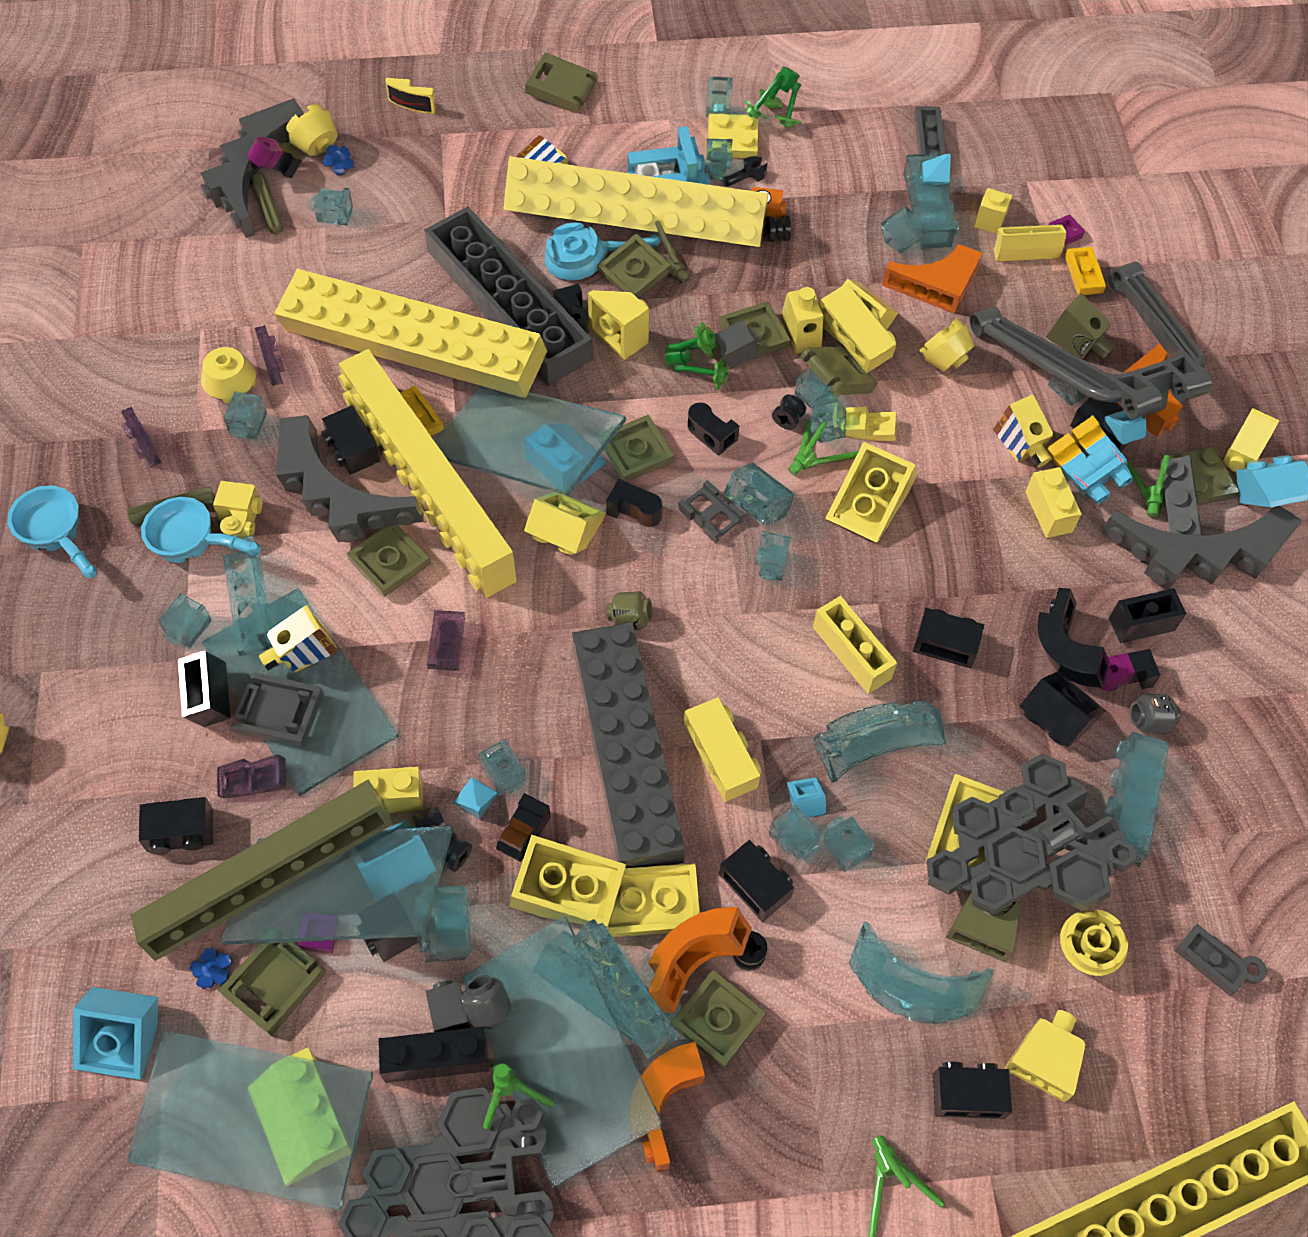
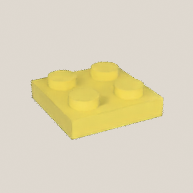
[708,114,758,158]

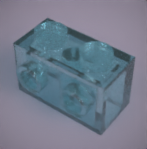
[723,462,795,527]
[416,885,471,963]

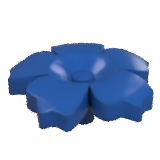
[322,145,354,176]
[189,948,232,989]

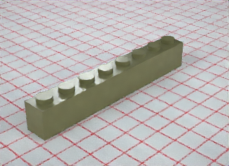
[131,779,393,961]

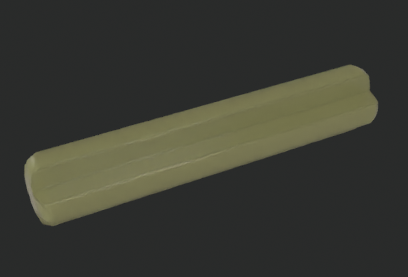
[251,173,284,234]
[127,486,215,524]

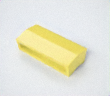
[994,225,1067,262]

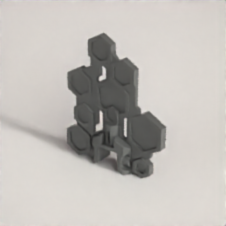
[926,754,1136,915]
[338,1087,555,1237]

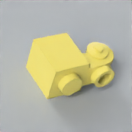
[213,481,263,540]

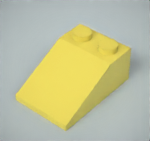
[825,442,919,543]
[509,835,626,928]

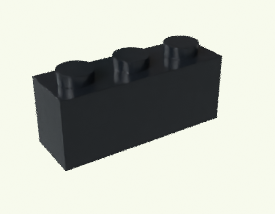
[378,1027,489,1083]

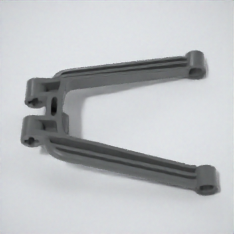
[969,261,1212,419]

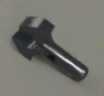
[723,156,768,187]

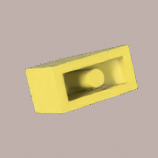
[974,188,1013,234]
[1222,408,1280,472]

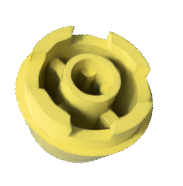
[286,104,338,156]
[920,318,975,372]
[200,347,256,404]
[1060,909,1128,976]

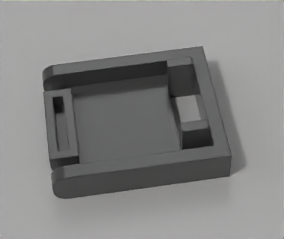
[230,672,324,749]

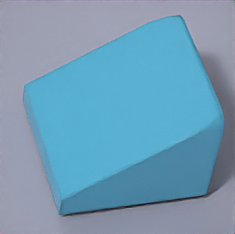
[1105,410,1146,444]
[787,777,826,819]

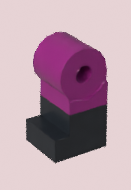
[247,136,303,178]
[1102,649,1161,691]

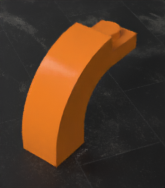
[648,907,752,1013]
[630,1041,705,1172]

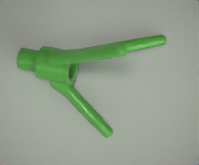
[788,419,859,476]
[1127,455,1170,517]
[483,1061,555,1130]
[869,1135,945,1237]

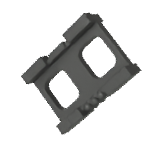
[678,480,744,543]

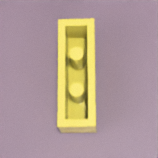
[820,283,897,373]
[813,596,897,694]
[684,697,762,802]

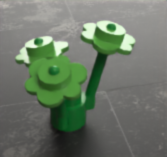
[743,66,802,128]
[665,322,729,390]

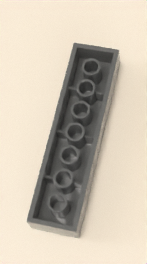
[424,206,593,386]
[572,622,685,868]

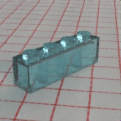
[903,153,959,249]
[1104,731,1170,867]

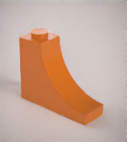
[882,244,983,314]
[1114,343,1183,437]

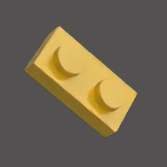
[1065,246,1106,295]
[400,385,444,436]

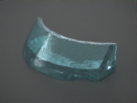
[814,701,946,783]
[849,921,994,1024]

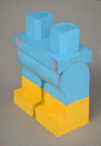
[1047,415,1133,505]

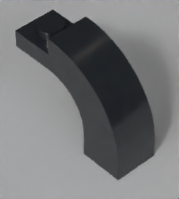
[1037,588,1110,689]

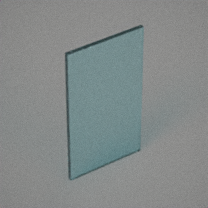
[435,386,627,496]
[202,588,399,796]
[221,826,453,945]
[462,916,664,1188]
[127,1031,373,1210]

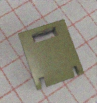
[525,52,598,113]
[800,347,878,396]
[218,929,326,1036]

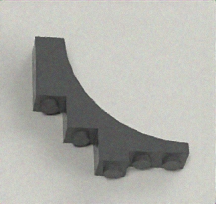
[200,98,304,238]
[276,415,424,543]
[1102,506,1302,589]

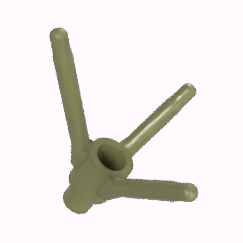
[655,220,690,283]

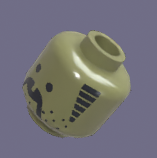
[607,591,653,630]

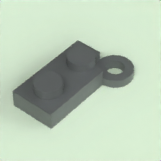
[1175,924,1267,996]

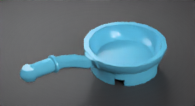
[545,222,661,281]
[7,485,97,578]
[141,496,261,563]

